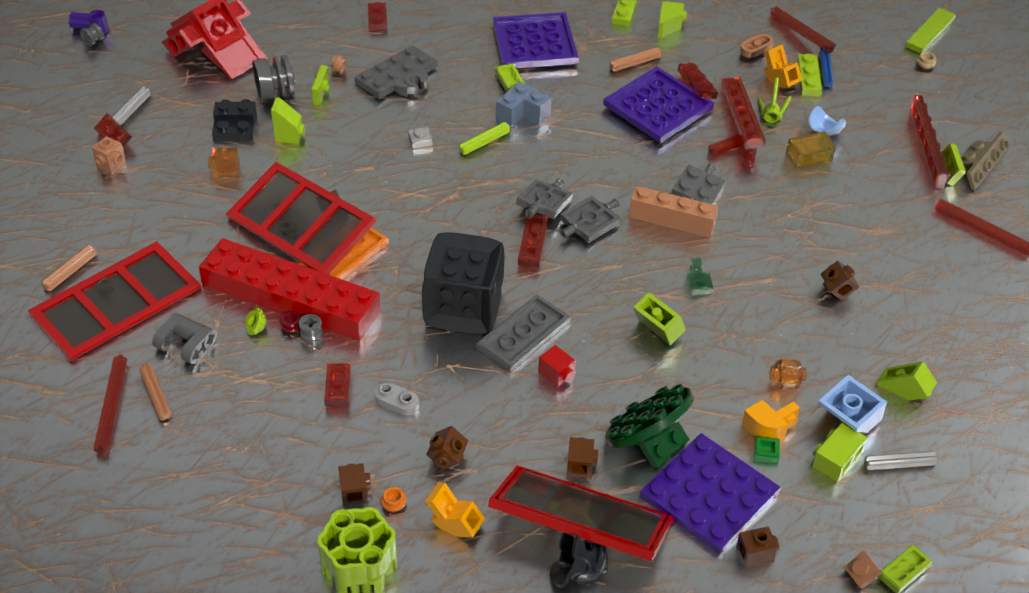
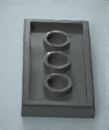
[476,294,571,372]

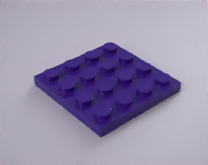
[493,12,579,68]
[603,66,714,143]
[640,433,781,554]

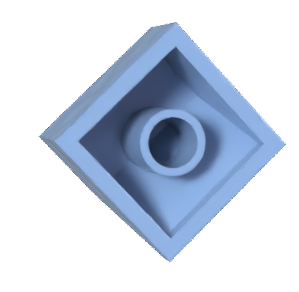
[818,375,887,433]

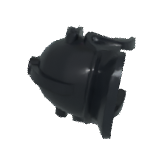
[550,532,608,588]

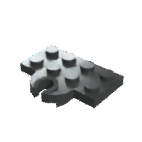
[354,45,438,99]

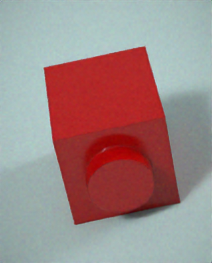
[538,345,576,387]

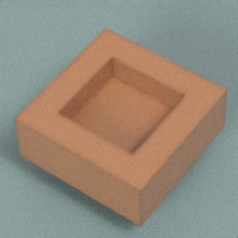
[844,550,882,589]

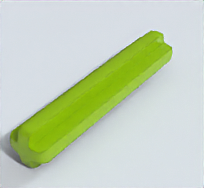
[459,122,510,155]

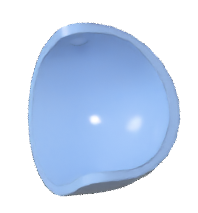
[809,106,846,136]

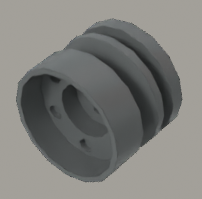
[252,55,295,101]

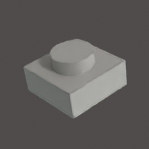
[408,127,432,149]

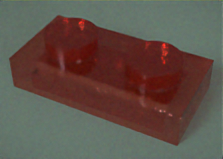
[368,2,387,31]
[94,113,132,147]
[324,363,351,406]

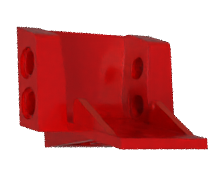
[162,0,268,80]

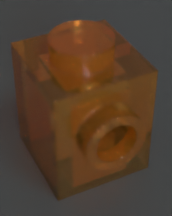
[208,147,240,177]

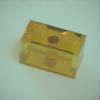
[785,131,836,169]

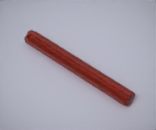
[770,6,836,53]
[935,199,1029,255]
[93,355,128,454]

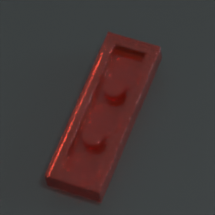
[677,62,719,100]
[518,215,548,268]

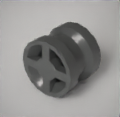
[80,23,104,47]
[299,314,323,343]

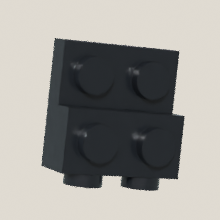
[212,99,257,140]

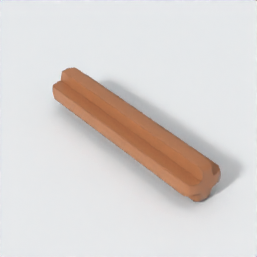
[609,47,661,72]
[41,245,97,292]
[139,363,172,421]

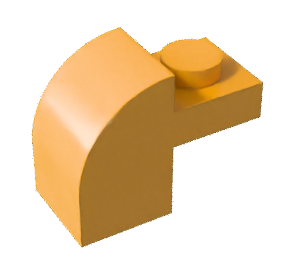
[763,44,802,87]
[741,399,800,441]
[425,482,485,538]

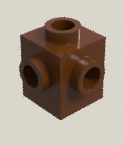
[820,260,859,300]
[426,426,469,469]

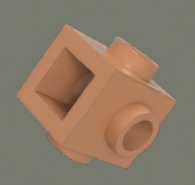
[92,136,126,174]

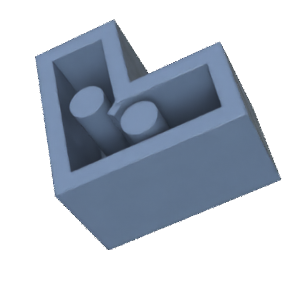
[496,81,552,128]

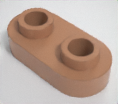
[740,34,774,58]

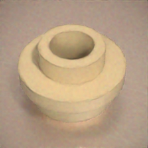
[917,52,936,69]

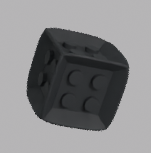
[422,232,505,334]

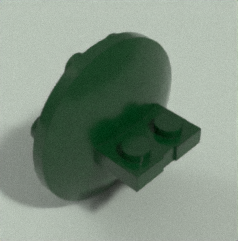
[605,384,694,468]

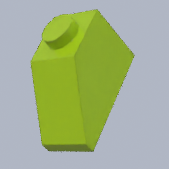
[658,1,687,38]
[271,98,306,144]
[876,361,937,401]

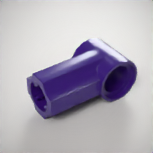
[68,10,109,34]

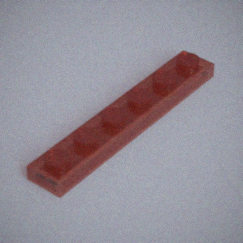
[721,77,766,149]
[910,95,950,190]

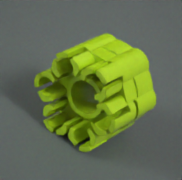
[318,507,397,593]

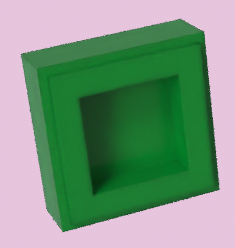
[754,436,780,463]

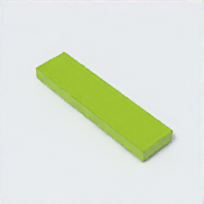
[905,7,956,54]

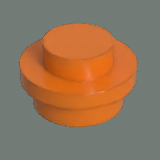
[381,487,406,512]

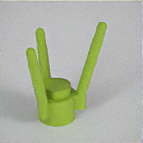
[758,78,792,123]

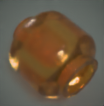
[770,359,807,390]

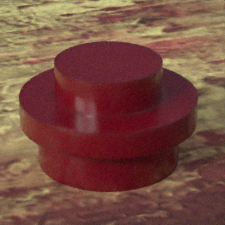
[280,311,301,333]

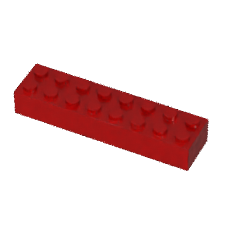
[198,238,381,341]

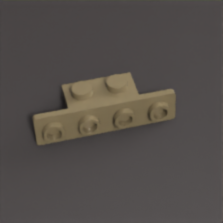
[961,132,1009,190]

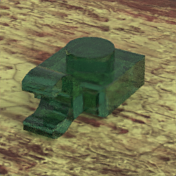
[686,257,713,295]

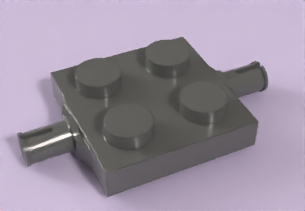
[671,164,726,204]
[516,178,573,219]
[560,196,620,243]

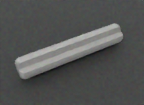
[109,87,151,128]
[864,451,937,470]

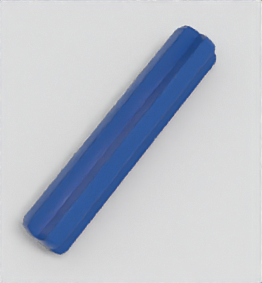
[819,47,834,88]

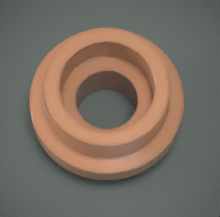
[330,55,347,74]

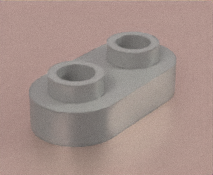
[375,382,419,416]

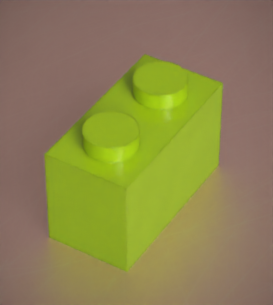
[633,292,686,345]
[812,422,868,482]

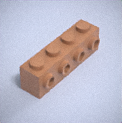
[629,186,719,238]

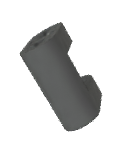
[152,313,217,364]

